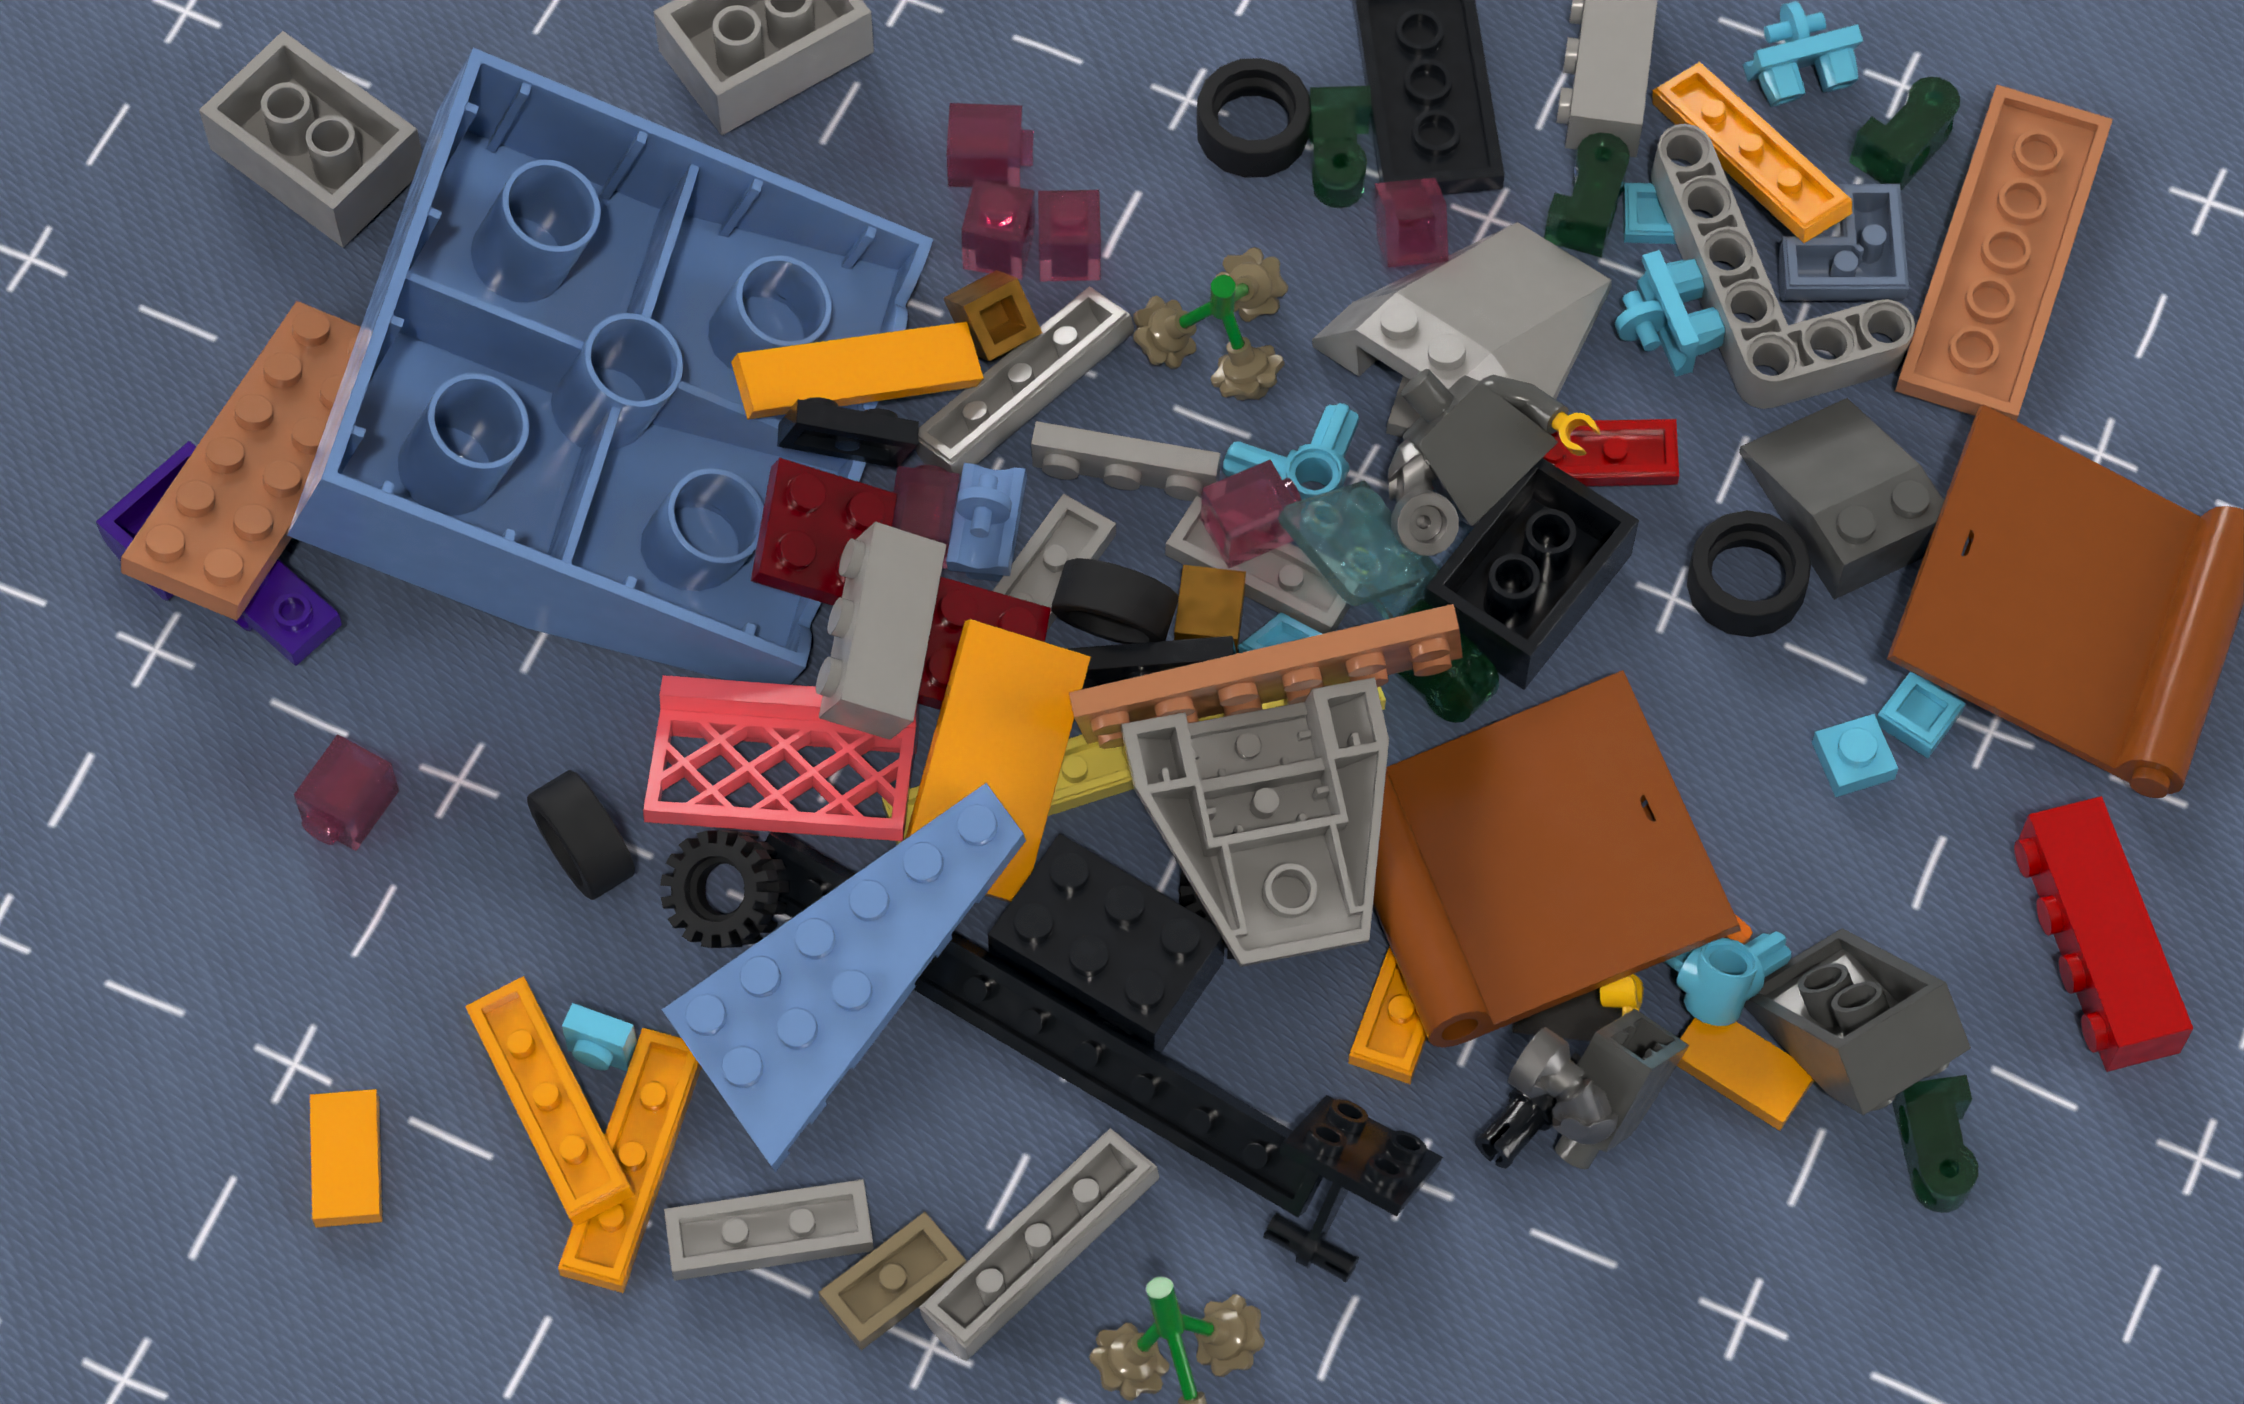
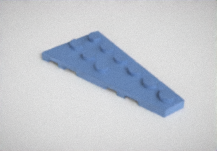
[662,783,1026,1172]

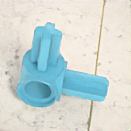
[1223,403,1359,525]
[1664,931,1792,1026]

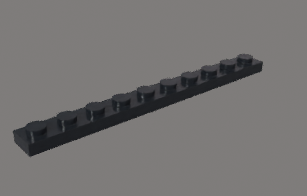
[743,832,1323,1218]

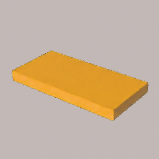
[905,619,1091,903]

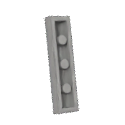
[915,286,1134,485]
[919,1128,1160,1361]

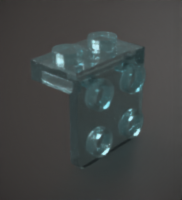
[1278,480,1440,620]

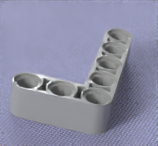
[1651,124,1915,409]

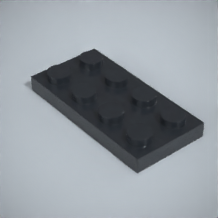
[1352,0,1505,199]

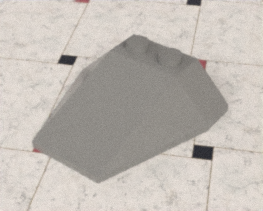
[1312,222,1612,399]
[1120,677,1389,967]

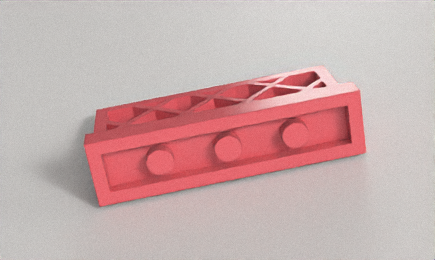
[643,675,919,841]

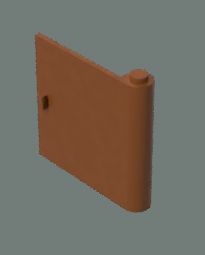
[1887,404,2244,798]
[1373,670,1741,1048]

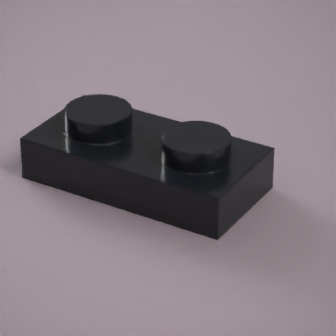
[777,397,919,468]

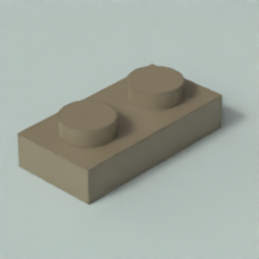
[819,1212,967,1351]

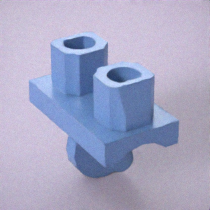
[946,463,1027,581]

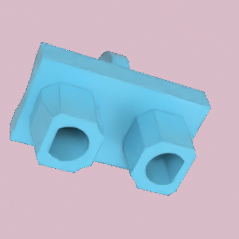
[1743,1,1863,107]
[1615,250,1725,377]

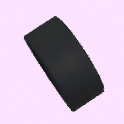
[1197,58,1311,178]
[1687,510,1811,637]
[1051,558,1179,644]
[527,770,635,900]

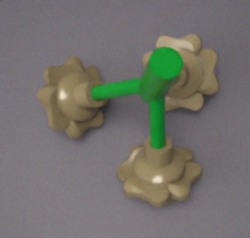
[1133,247,1288,401]
[1089,1277,1265,1404]

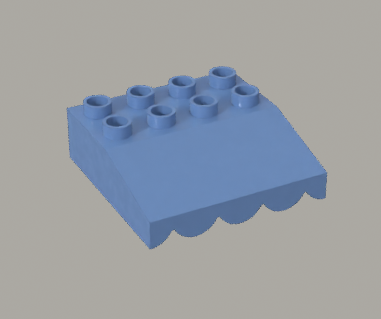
[287,47,933,685]

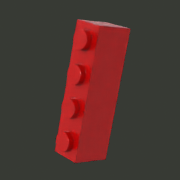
[2014,796,2194,1072]

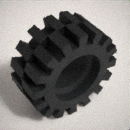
[660,830,789,948]

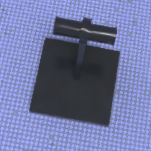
[1263,1095,1443,1283]

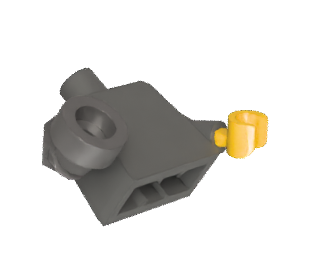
[1388,369,1600,556]
[1508,974,1690,1169]

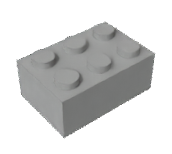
[654,0,874,135]
[199,31,422,248]

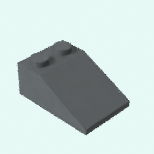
[1739,398,1944,600]
[1744,928,1971,1115]

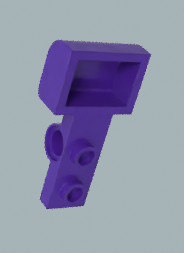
[96,441,342,666]

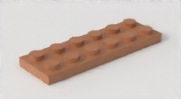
[1895,84,2113,421]
[121,301,361,621]
[1069,604,1463,749]

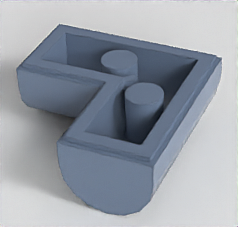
[1778,184,1909,301]

